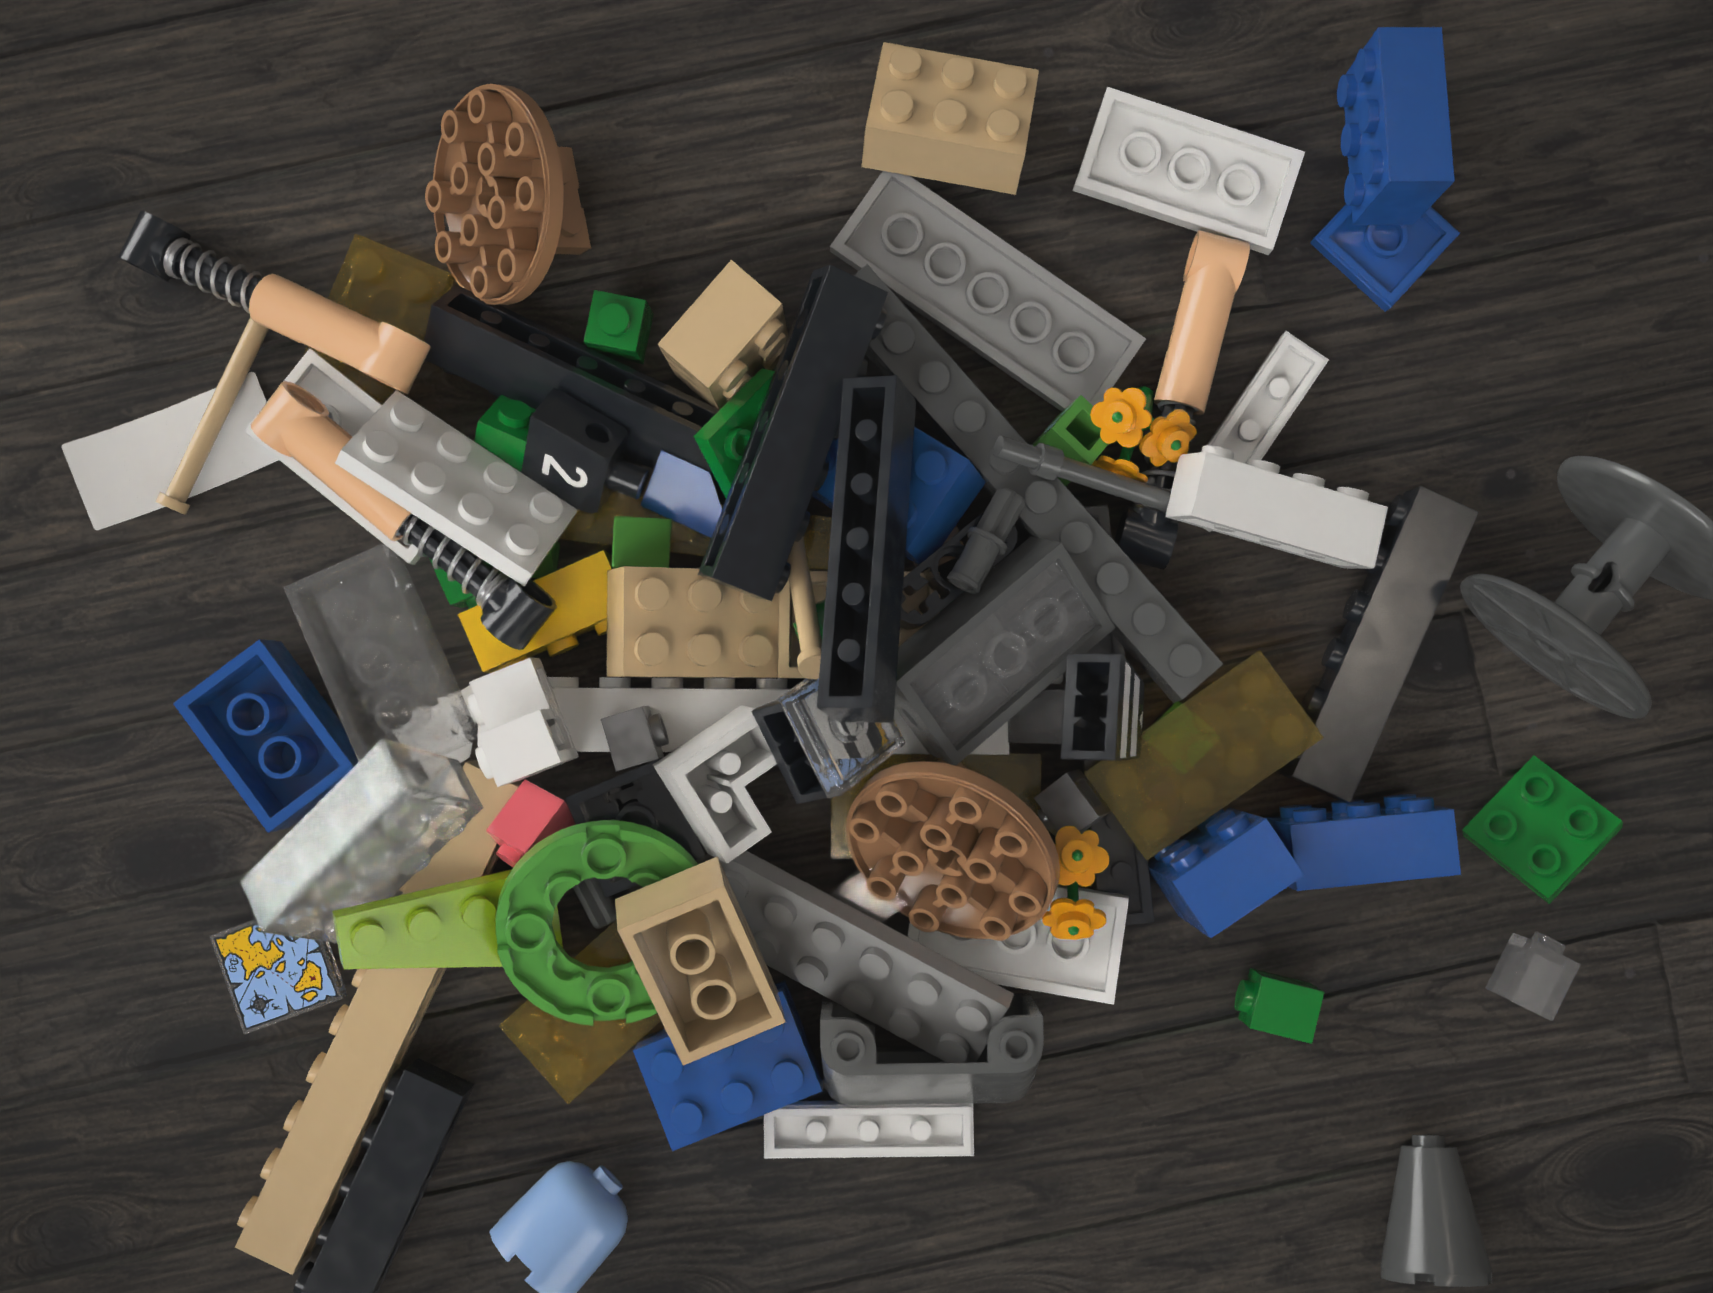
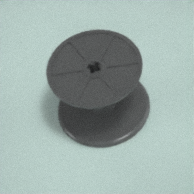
[1460,456,1713,719]

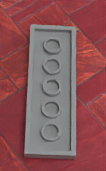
[830,171,1146,412]
[719,851,1014,1063]

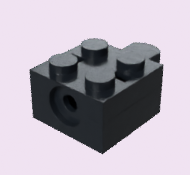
[565,757,708,897]

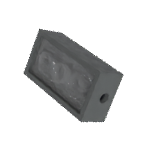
[895,536,1116,766]

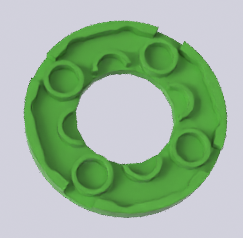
[496,820,698,1026]

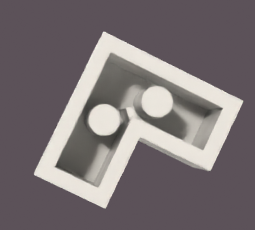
[468,658,579,787]
[653,705,777,863]

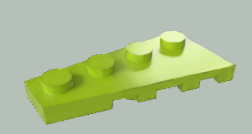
[332,869,563,969]

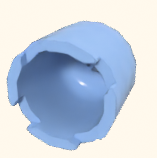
[489,1161,628,1293]

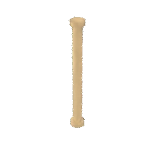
[156,277,269,515]
[787,537,822,679]

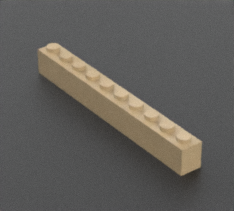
[235,760,523,1275]

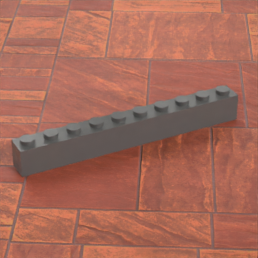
[854,264,1223,703]

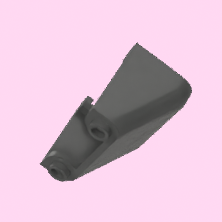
[820,993,1044,1105]

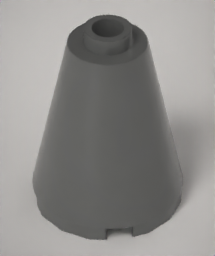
[1380,1135,1493,1287]

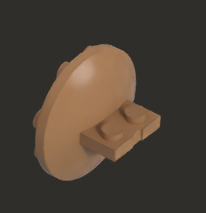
[425,84,591,305]
[846,759,1060,941]

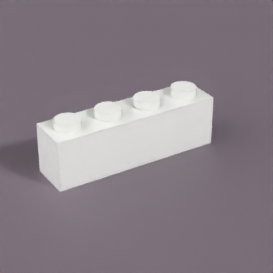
[1165,445,1388,569]

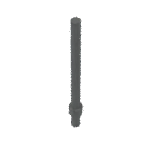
[993,435,1171,512]

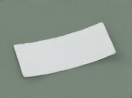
[62,372,279,530]

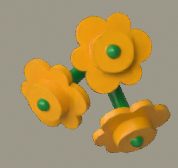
[1090,386,1196,483]
[1042,826,1109,940]

